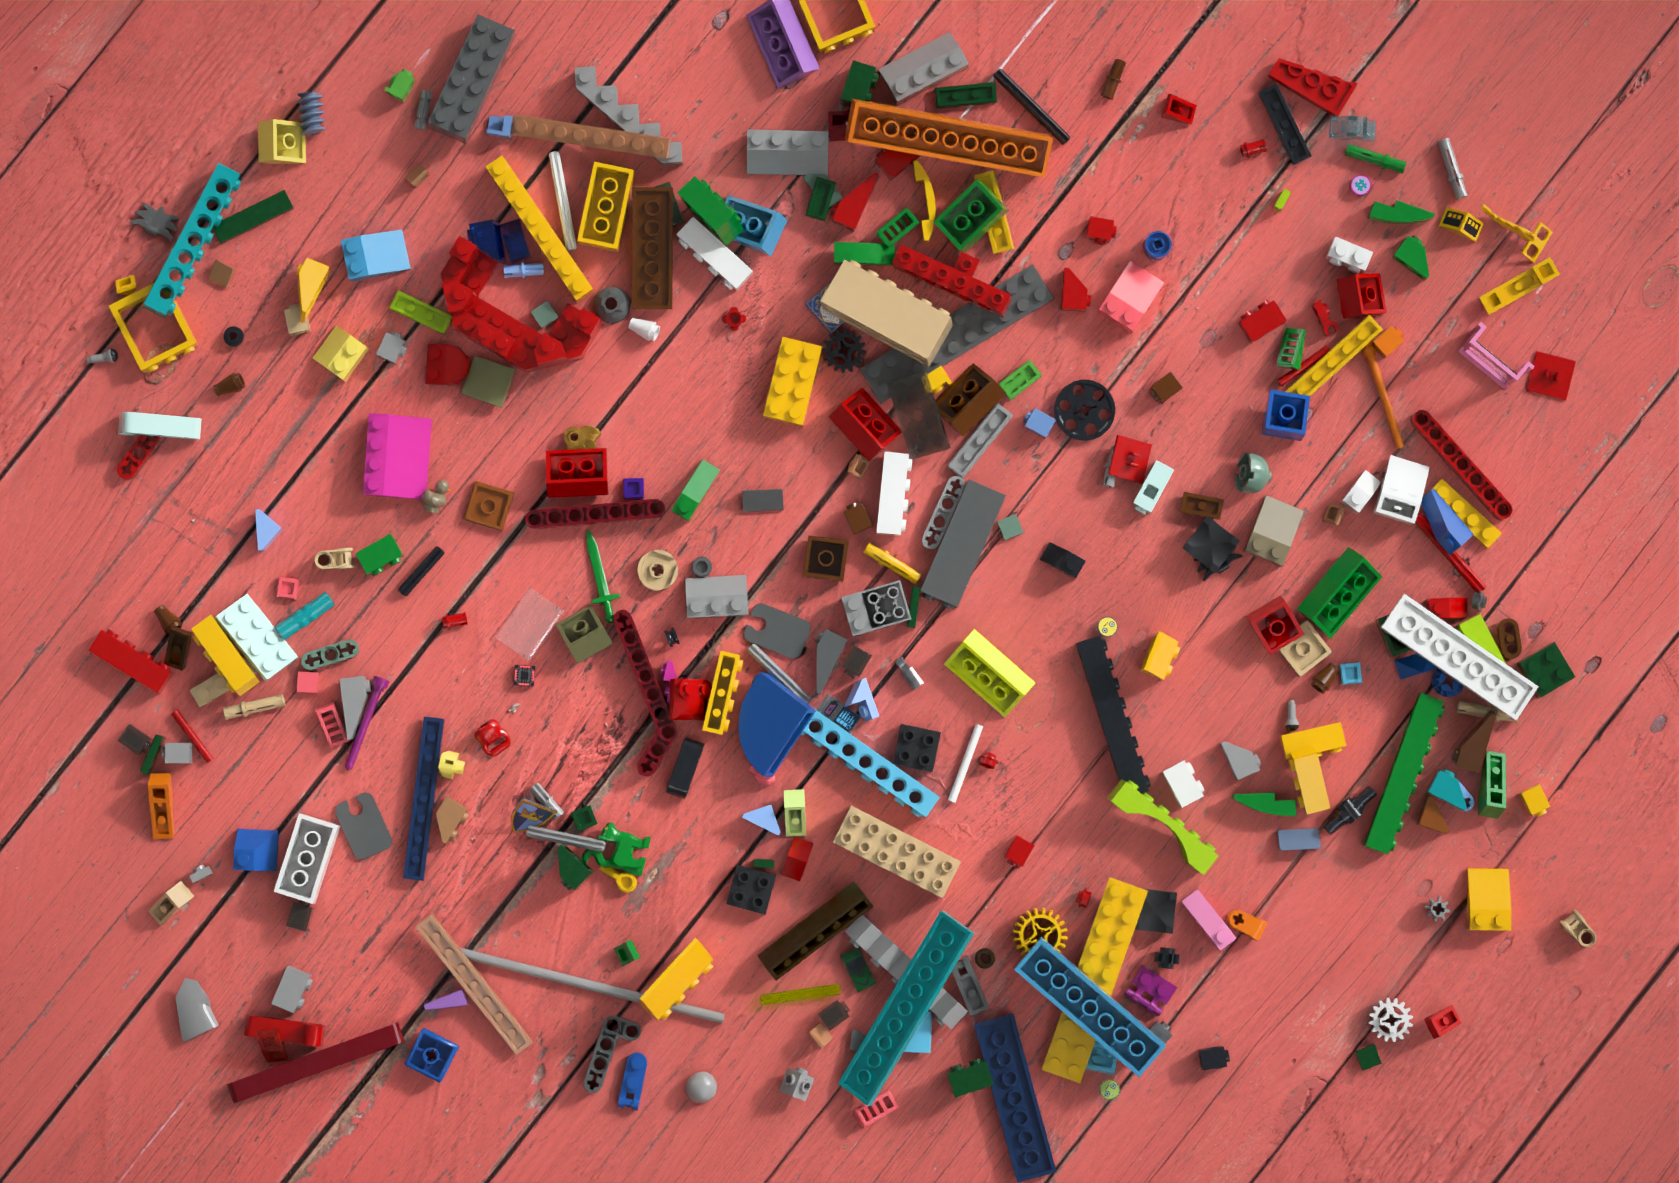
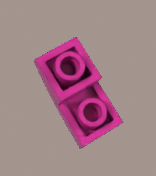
[661,660,677,703]

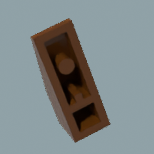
[1452,710,1496,773]

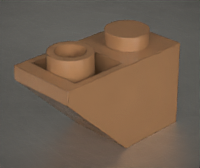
[436,796,469,844]

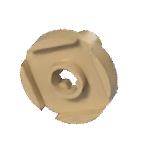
[637,550,678,591]

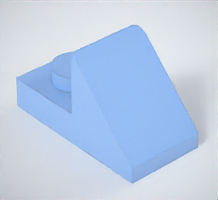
[844,678,879,722]

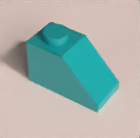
[1427,769,1467,811]

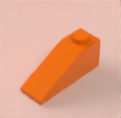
[148,773,174,839]

